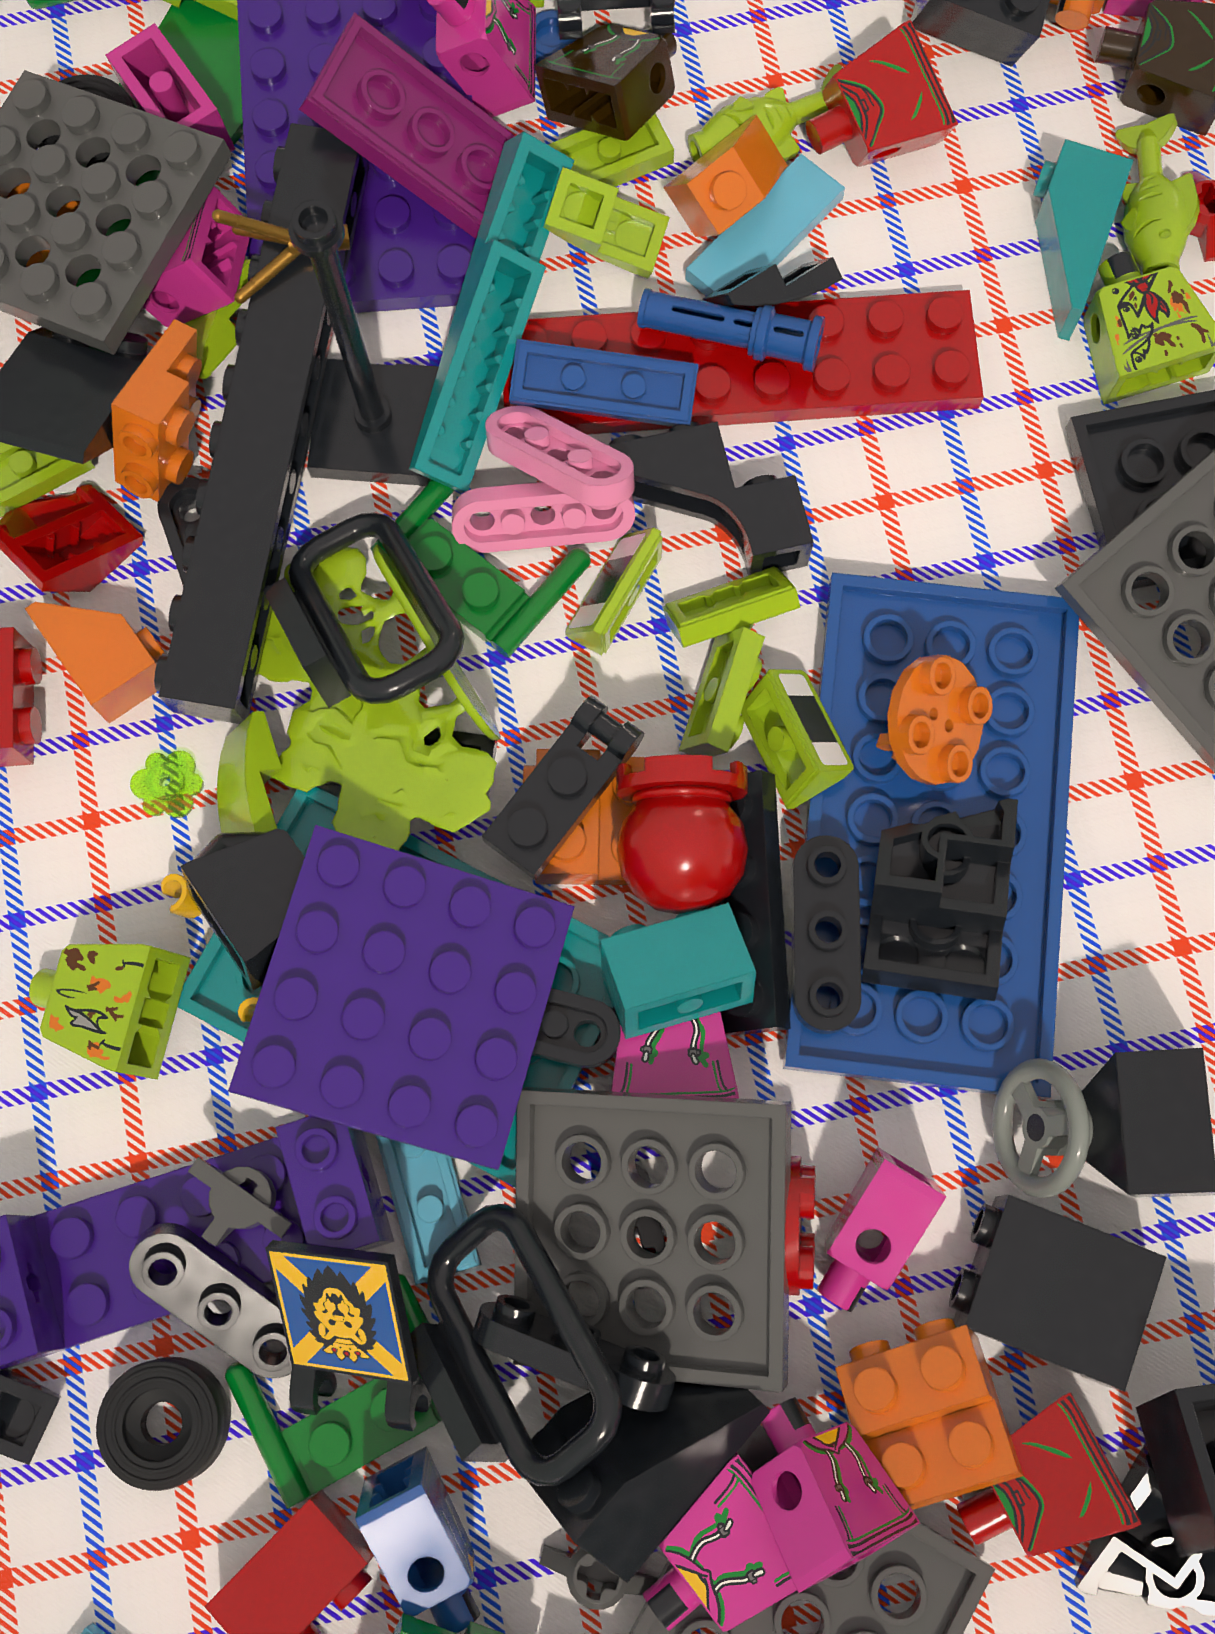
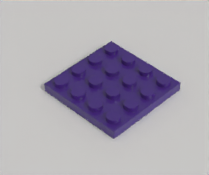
[228,825,575,1170]

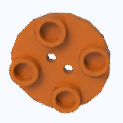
[876,655,993,785]

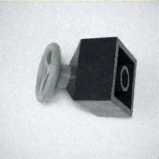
[992,1048,1215,1198]

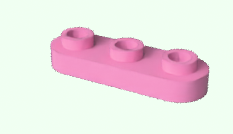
[485,406,635,510]
[452,482,635,553]

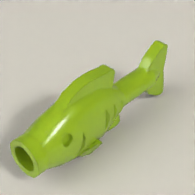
[687,64,842,162]
[1115,113,1200,275]

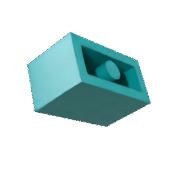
[600,903,756,1039]

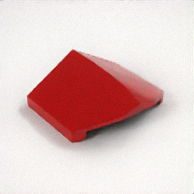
[0,484,143,592]

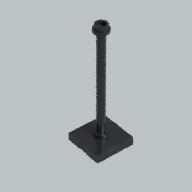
[288,199,439,486]

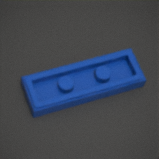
[509,339,699,427]

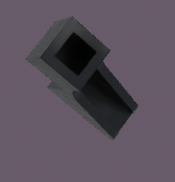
[608,422,814,575]

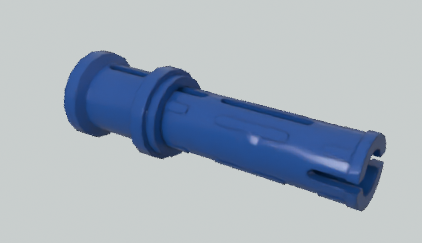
[637,288,825,372]

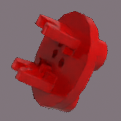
[785,1156,816,1296]

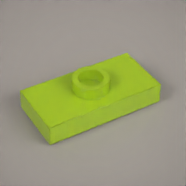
[662,567,800,648]

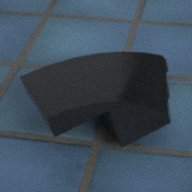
[861,798,1018,1001]
[1074,1443,1215,1616]

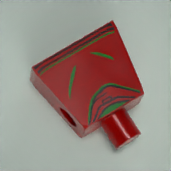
[806,19,958,167]
[956,1392,1141,1557]

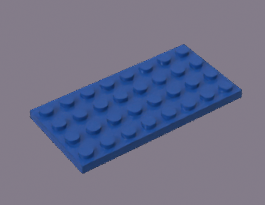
[783,572,1079,1100]

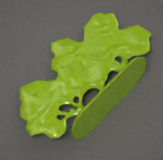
[258,545,501,851]

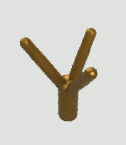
[212,209,350,304]

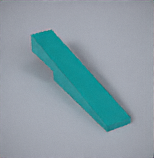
[409,131,574,493]

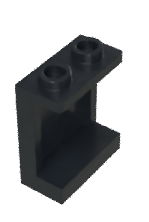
[949,1195,1167,1392]

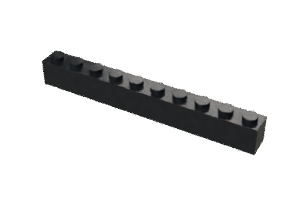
[154,123,369,724]

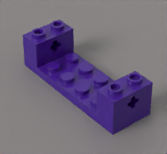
[0,1116,394,1370]

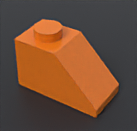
[663,115,788,237]
[25,602,166,724]

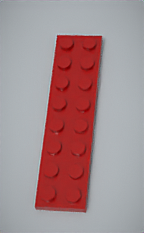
[503,290,984,435]

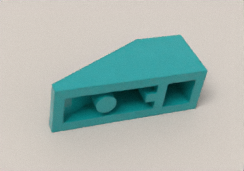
[1033,139,1134,341]

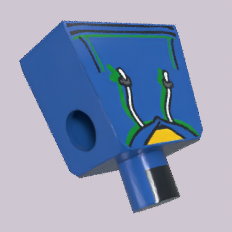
[355,1447,480,1633]

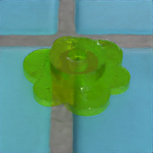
[130,751,204,818]

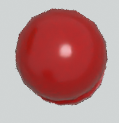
[616,754,749,914]

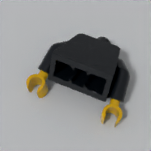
[161,829,305,1022]

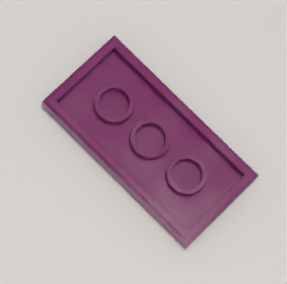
[299,12,515,239]

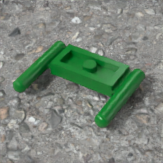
[370,480,591,658]
[225,1273,442,1509]

